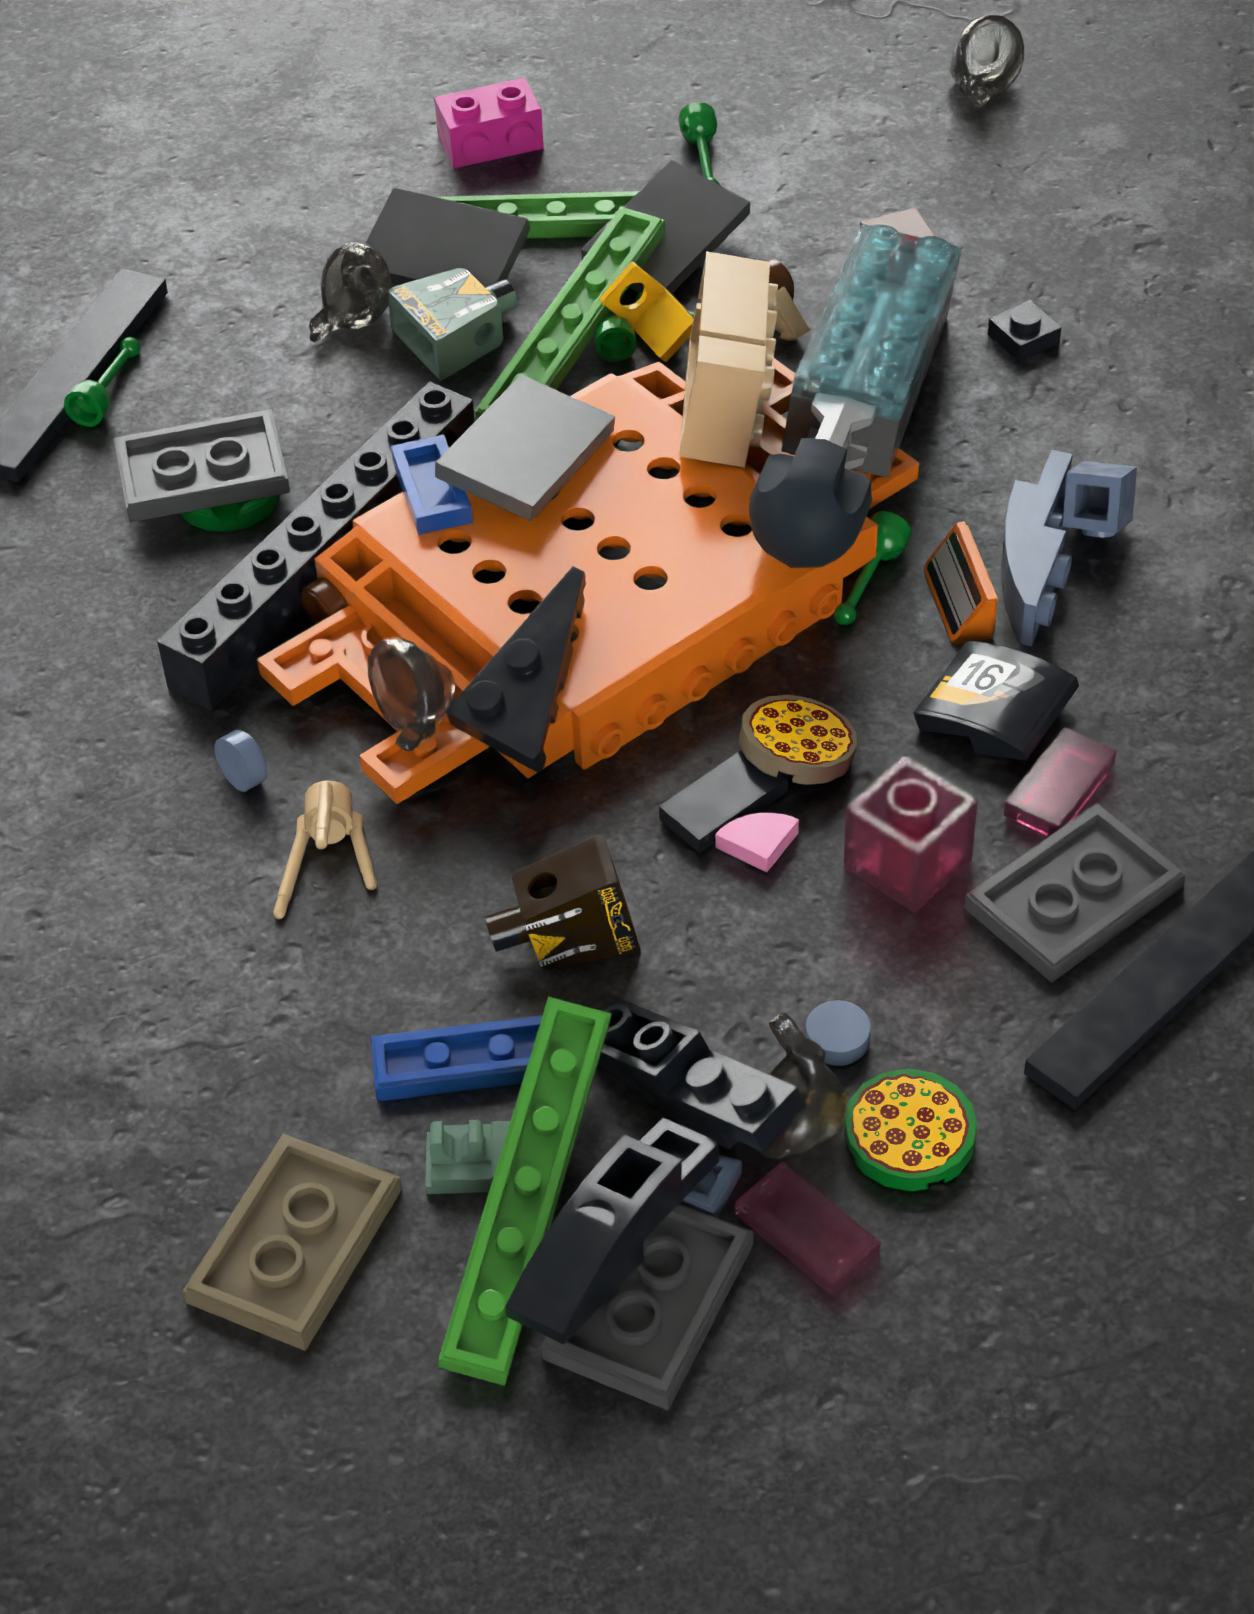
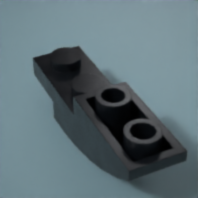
[598,997,807,1152]
[505,1118,719,1345]

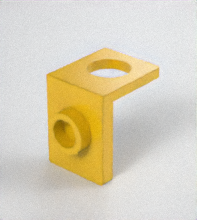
[599,262,694,362]

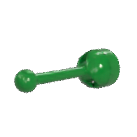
[678,102,720,185]
[594,311,636,362]
[64,337,140,427]
[834,511,912,625]

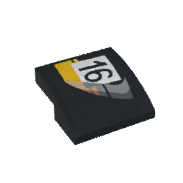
[913,640,1079,760]

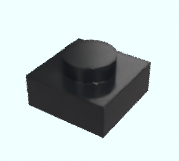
[988,300,1062,362]

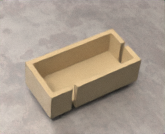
[679,252,778,467]

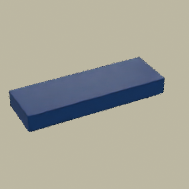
[371,1015,543,1102]

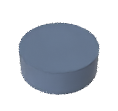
[214,730,267,792]
[806,1000,871,1066]

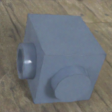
[1062,461,1137,537]

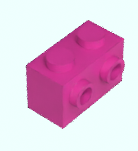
[434,77,544,169]

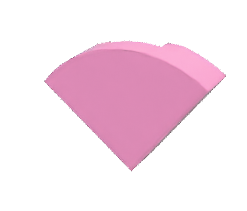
[715,813,799,872]

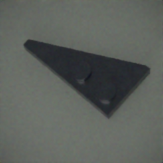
[445,566,586,773]

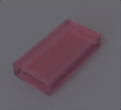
[1004,727,1116,836]
[735,1162,881,1297]

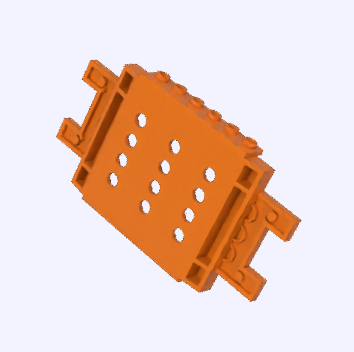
[257,358,919,804]

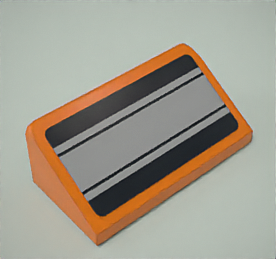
[924,521,998,645]

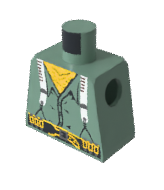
[387,268,518,381]

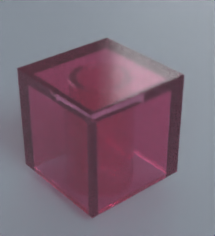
[844,755,978,913]

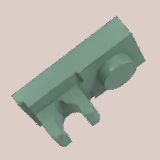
[425,1120,511,1194]

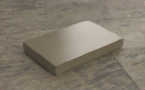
[183,1133,402,1351]

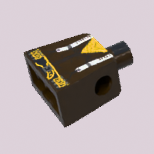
[485,834,641,970]

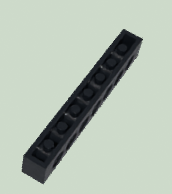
[157,382,475,711]

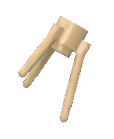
[273,781,377,919]

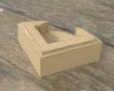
[774,287,810,341]

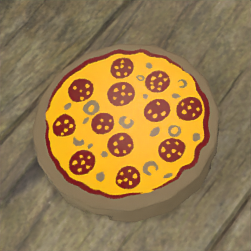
[739,695,857,785]

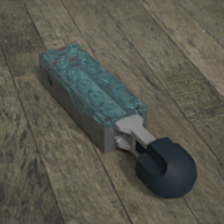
[749,224,962,568]

